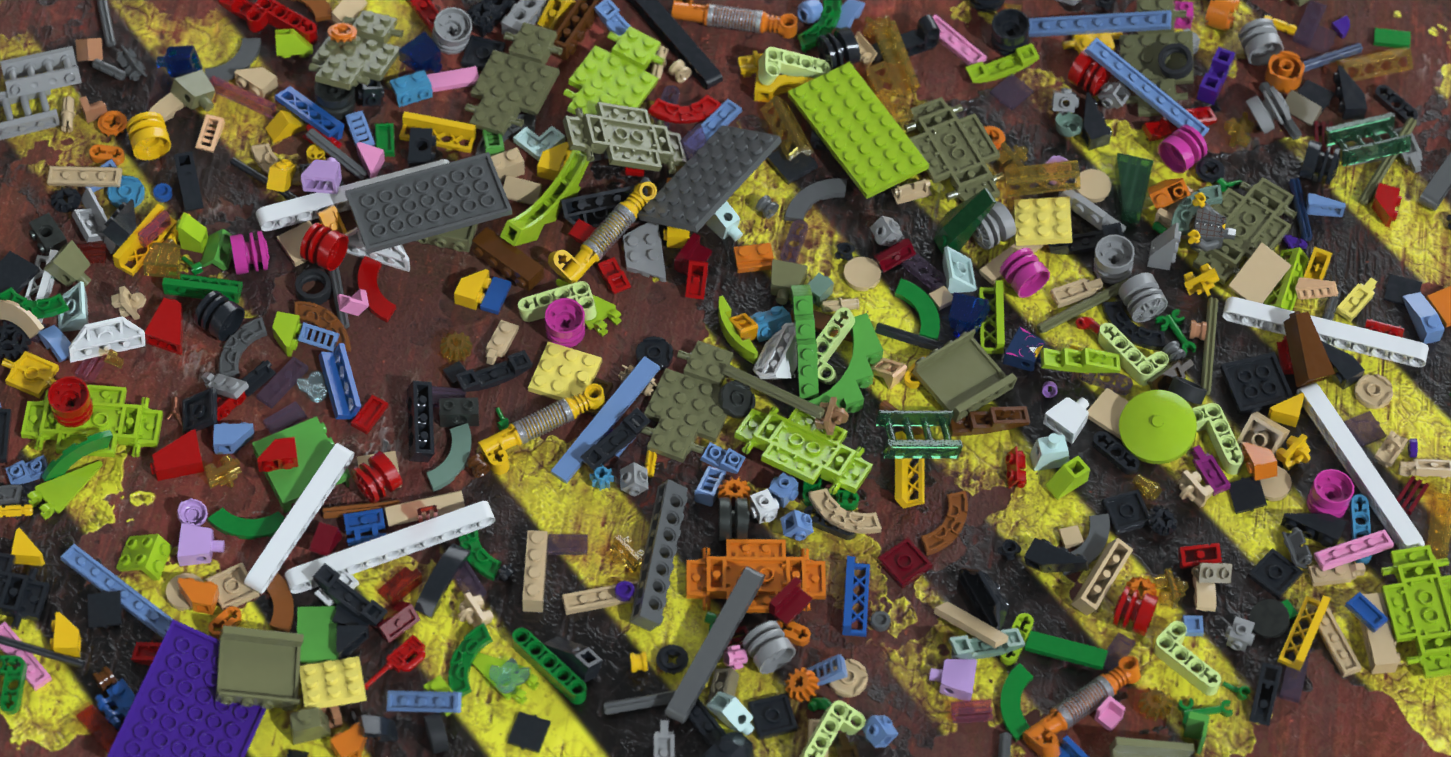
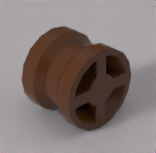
[466,454,491,478]
[92,666,117,692]

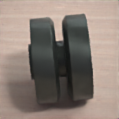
[314,82,356,120]
[719,498,749,541]

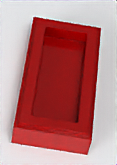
[351,395,389,434]

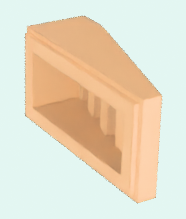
[195,114,225,153]
[1295,277,1338,299]

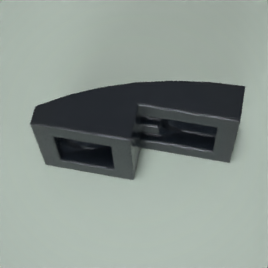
[359,715,398,741]

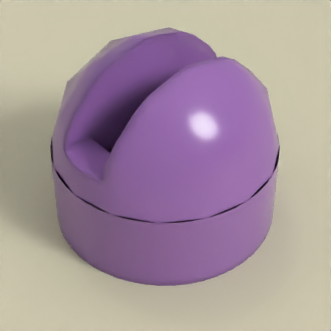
[1042,381,1057,398]

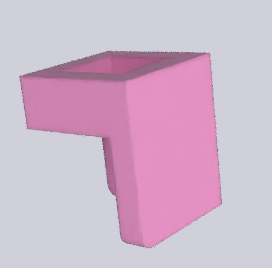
[337,289,369,316]
[1095,696,1125,732]

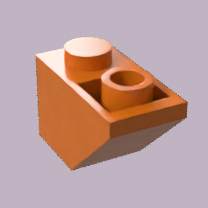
[1148,178,1191,210]
[1242,442,1277,481]
[178,578,219,615]
[330,722,367,757]

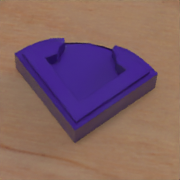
[1331,16,1350,38]
[1282,235,1308,250]

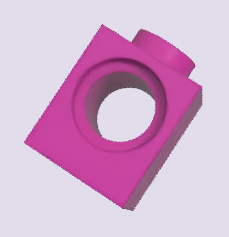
[1174,1,1193,30]

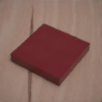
[877,537,933,589]

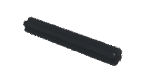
[875,323,946,351]

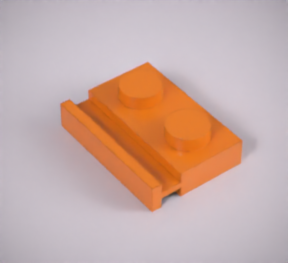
[734,243,774,273]

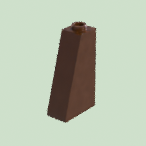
[1283,311,1335,387]

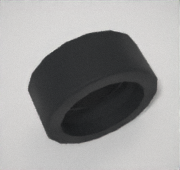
[1158,43,1194,80]
[295,269,332,305]
[1168,376,1207,405]
[424,712,449,754]

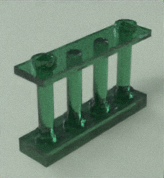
[1324,112,1412,166]
[875,410,963,458]

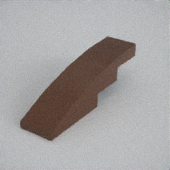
[948,406,1030,437]

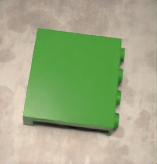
[252,416,351,513]

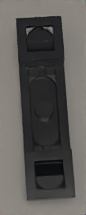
[1048,222,1124,255]
[455,350,533,392]
[580,407,650,471]
[414,543,471,619]
[312,563,388,626]

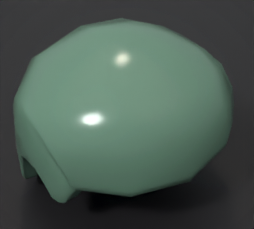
[1055,111,1083,137]

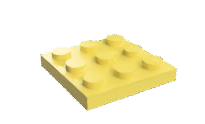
[1014,197,1072,246]
[528,342,602,400]
[300,656,367,710]

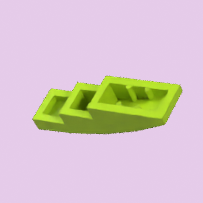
[1040,348,1120,373]

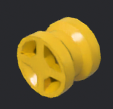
[306,144,326,163]
[629,651,648,673]

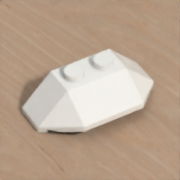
[345,227,410,272]
[69,316,145,363]
[753,323,797,379]

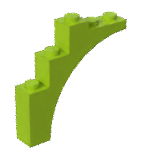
[500,150,590,246]

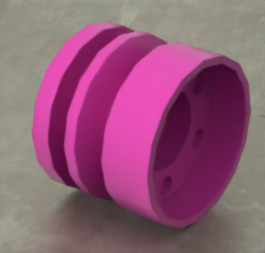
[1158,125,1208,174]
[230,231,269,275]
[1000,248,1050,298]
[545,298,585,348]
[1307,469,1354,518]

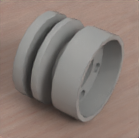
[432,7,472,55]
[1238,18,1284,66]
[1246,86,1292,135]
[972,201,1016,250]
[1093,235,1135,284]
[1118,273,1168,322]
[742,621,796,674]

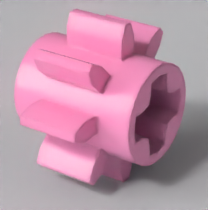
[723,645,748,670]

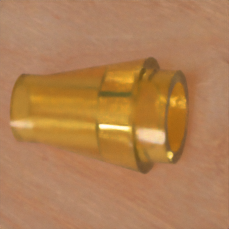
[1133,474,1162,500]

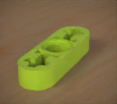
[1000,613,1034,666]

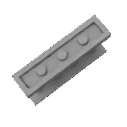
[0,46,82,98]
[0,90,60,140]

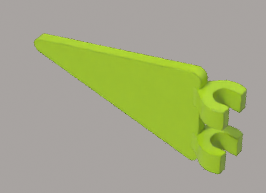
[556,279,622,337]
[27,461,103,520]
[472,653,539,705]

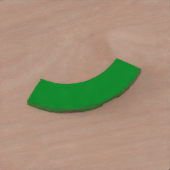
[797,0,842,52]
[895,278,940,341]
[0,287,70,319]
[42,430,113,482]
[207,507,285,540]
[459,530,502,581]
[448,623,493,697]
[1000,663,1033,742]

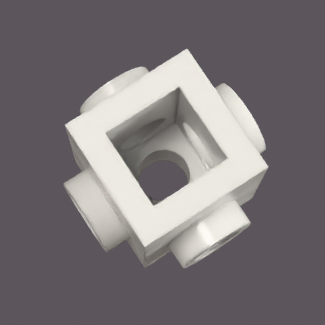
[749,489,779,524]

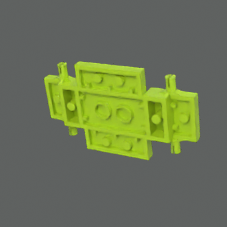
[563,26,665,115]
[21,385,163,458]
[734,406,873,495]
[1381,545,1451,679]

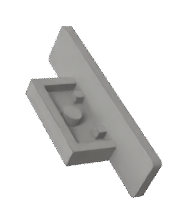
[72,187,118,254]
[1058,187,1126,232]

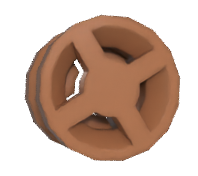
[1189,320,1207,341]

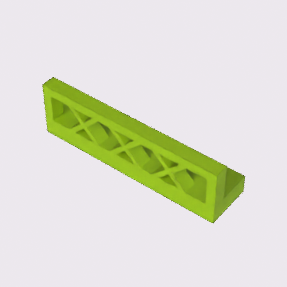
[1264,247,1309,311]
[979,280,1005,354]

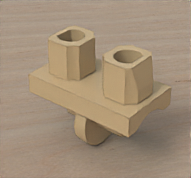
[111,286,146,320]
[1374,430,1408,468]
[1178,470,1214,508]
[458,592,494,628]

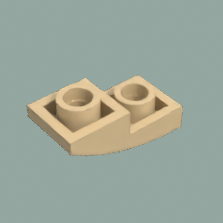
[149,93,186,122]
[1192,575,1216,612]

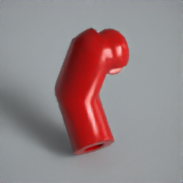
[1075,317,1101,335]

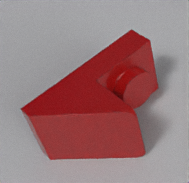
[685,260,708,300]

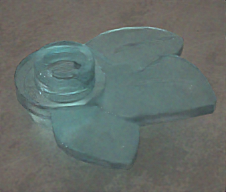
[297,371,328,402]
[489,658,530,693]

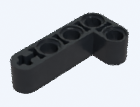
[871,15,940,67]

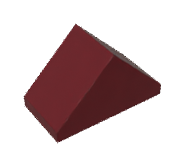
[309,522,342,556]

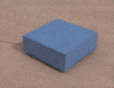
[1182,615,1204,636]

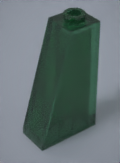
[1115,153,1153,224]

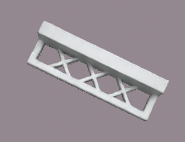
[25,249,58,323]

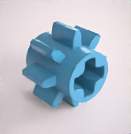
[590,465,614,491]

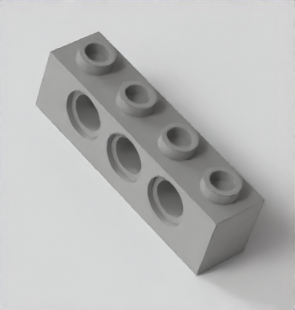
[501,0,549,34]

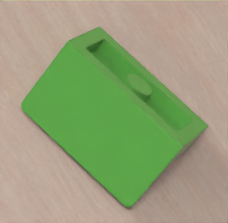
[201,229,233,271]
[1183,711,1210,754]

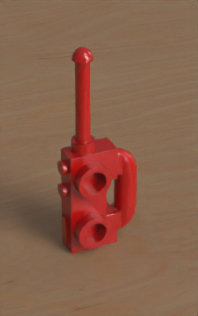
[364,635,426,690]

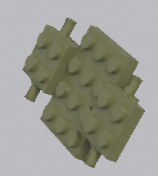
[1120,0,1194,117]
[309,10,404,90]
[465,22,563,136]
[904,97,1005,202]
[563,102,687,174]
[1190,177,1297,285]
[641,340,734,463]

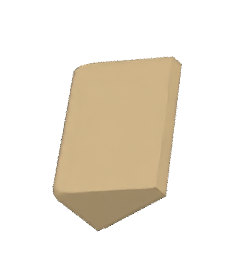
[332,0,367,23]
[503,176,542,205]

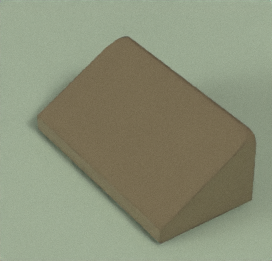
[1285,90,1322,127]
[707,668,739,704]

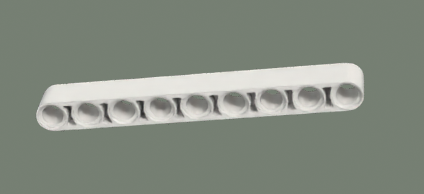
[244,443,355,594]

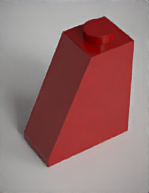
[145,298,183,355]
[150,429,204,481]

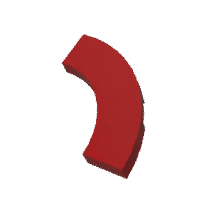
[648,94,722,124]
[358,256,396,322]

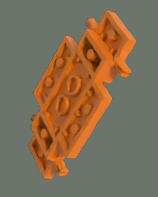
[686,539,826,613]

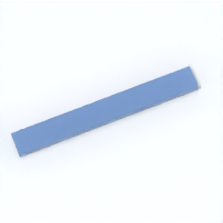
[1029,10,1172,37]
[1084,37,1210,137]
[551,356,660,484]
[60,544,173,639]

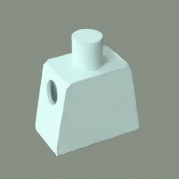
[705,201,743,241]
[1030,433,1070,471]
[707,691,754,735]

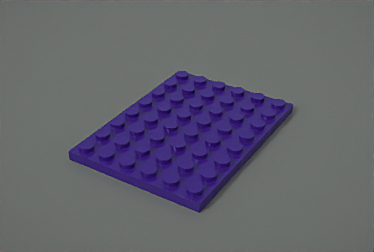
[107,619,266,757]

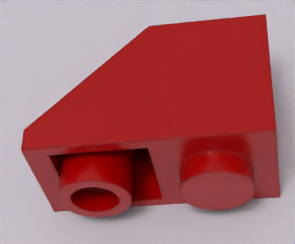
[1372,183,1402,228]
[257,437,299,472]

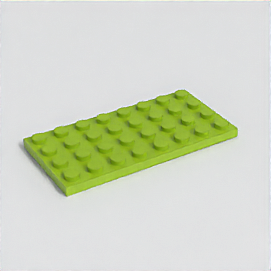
[788,62,929,199]

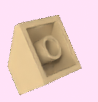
[1237,412,1290,456]

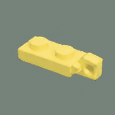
[1335,278,1377,322]

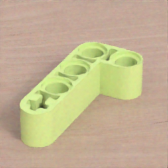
[758,47,831,85]
[518,281,597,322]
[816,307,855,385]
[1098,323,1169,386]
[1192,403,1244,475]
[1154,621,1221,696]
[799,701,866,757]

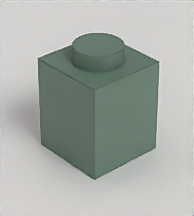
[807,273,834,307]

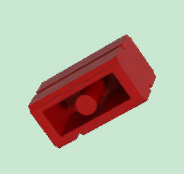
[1178,543,1222,569]

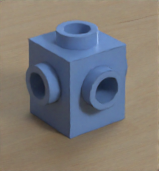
[768,473,799,508]
[780,509,814,541]
[862,715,898,748]

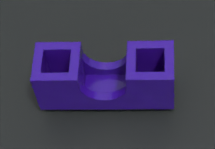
[1197,47,1235,105]

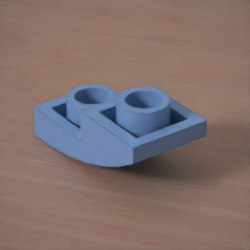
[835,0,865,29]
[38,325,71,363]
[700,442,746,474]
[5,455,49,485]

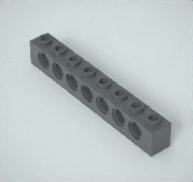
[630,479,688,631]

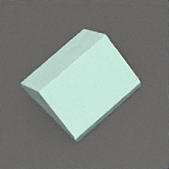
[942,246,977,293]
[58,281,89,332]

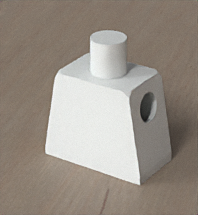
[1043,397,1089,444]

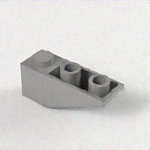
[1147,223,1181,270]

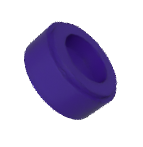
[1408,438,1418,458]
[615,581,635,602]

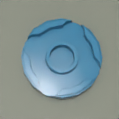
[107,176,145,208]

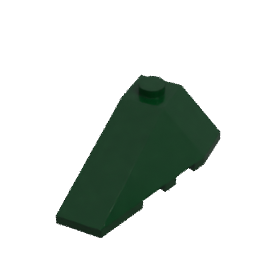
[933,188,996,254]

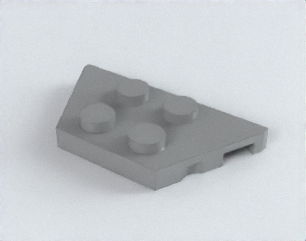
[623,222,666,282]

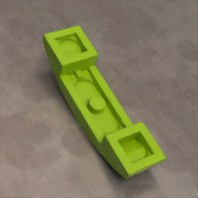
[966,43,1039,83]
[718,295,758,364]

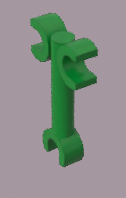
[1155,309,1196,356]
[1178,698,1233,728]

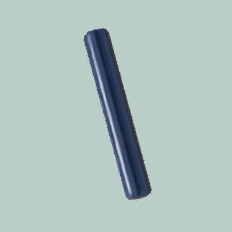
[1302,43,1363,72]
[1289,178,1313,242]

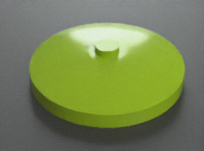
[1119,390,1197,464]

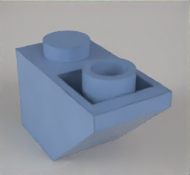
[213,422,255,454]

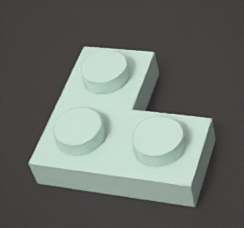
[513,126,565,161]

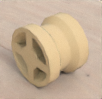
[669,60,691,83]

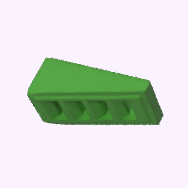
[482,129,504,156]

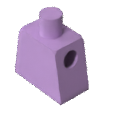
[301,157,342,194]
[177,523,225,566]
[929,659,977,703]

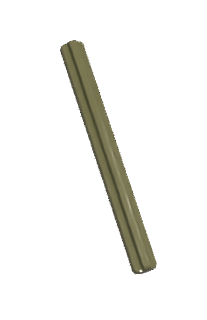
[1358,117,1417,205]
[1037,278,1130,333]
[1201,297,1218,396]
[723,364,825,419]

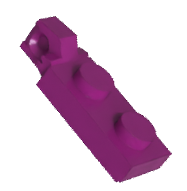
[1191,445,1231,496]

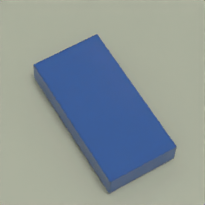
[480,277,512,315]
[1345,592,1388,633]

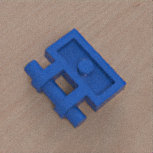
[343,508,387,546]
[95,679,136,728]

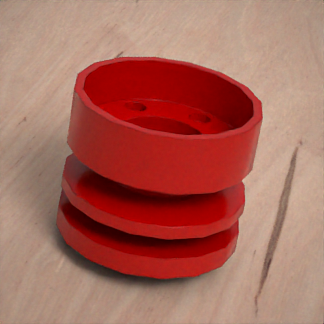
[1067,48,1112,96]
[300,223,349,271]
[48,376,93,427]
[351,451,403,504]
[1113,586,1159,636]

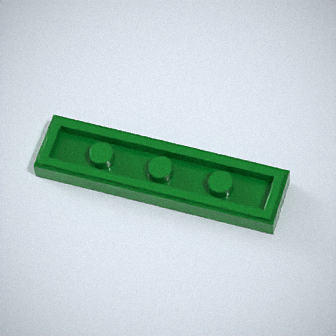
[1025,630,1108,670]

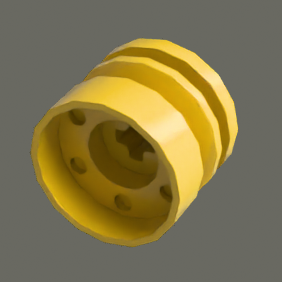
[126,112,171,160]

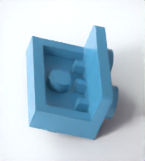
[390,70,433,107]
[749,306,792,342]

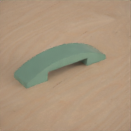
[948,628,1025,659]

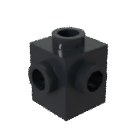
[357,79,384,106]

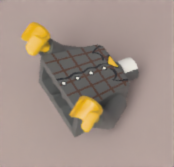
[1187,192,1236,252]

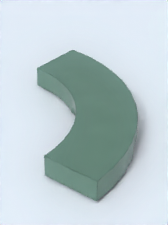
[1170,185,1223,235]
[427,423,472,492]

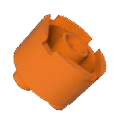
[1204,0,1240,31]
[1265,51,1305,94]

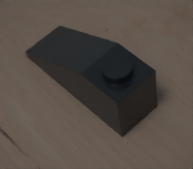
[1249,662,1283,726]

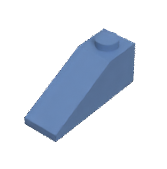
[1402,292,1445,344]

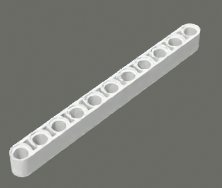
[256,159,450,231]
[1223,297,1429,367]
[1296,382,1425,549]
[285,501,495,594]

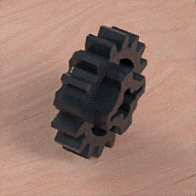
[0,321,32,360]

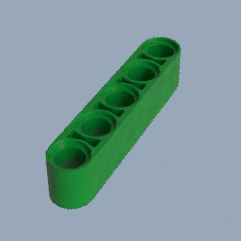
[512,628,586,705]

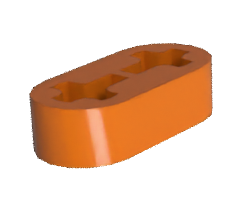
[89,144,125,165]
[208,606,242,640]
[776,620,811,646]

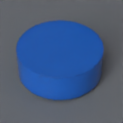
[153,183,172,202]

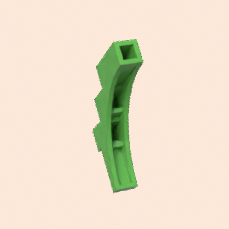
[791,284,819,399]
[809,313,883,413]

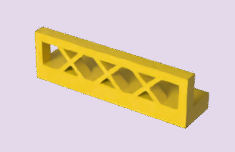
[399,111,476,153]
[113,204,177,276]
[895,431,925,508]
[1277,595,1331,671]

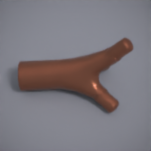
[166,397,182,425]

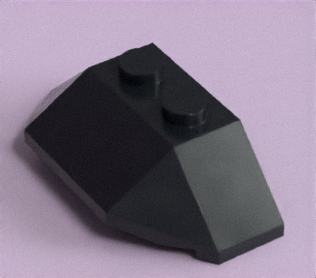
[561,186,634,229]
[958,567,1009,631]
[701,731,754,757]

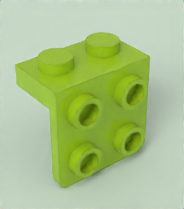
[116,534,172,581]

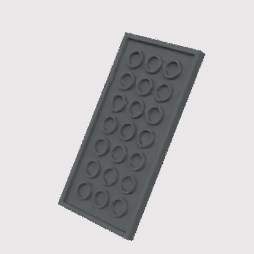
[637,125,782,232]
[345,152,512,254]

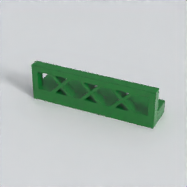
[162,272,243,303]

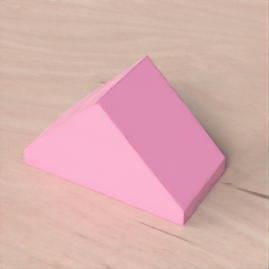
[356,142,385,179]

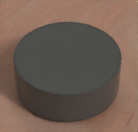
[870,611,891,632]

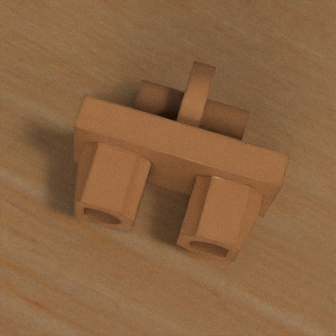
[815,397,849,435]

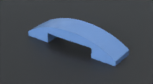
[594,0,631,36]

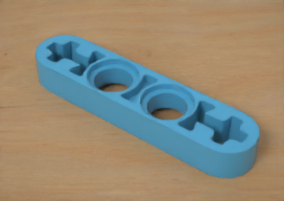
[1350,494,1372,565]

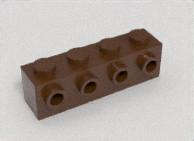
[551,0,601,60]
[472,227,544,291]

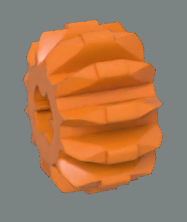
[718,476,751,507]
[785,667,820,703]

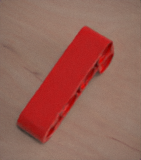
[246,0,318,44]

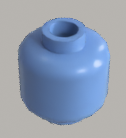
[797,0,823,24]

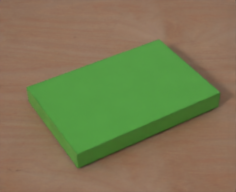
[297,606,338,664]

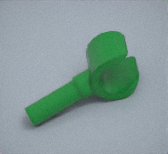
[1217,178,1242,193]
[181,256,204,275]
[495,407,509,431]
[704,611,717,631]
[1222,681,1251,701]

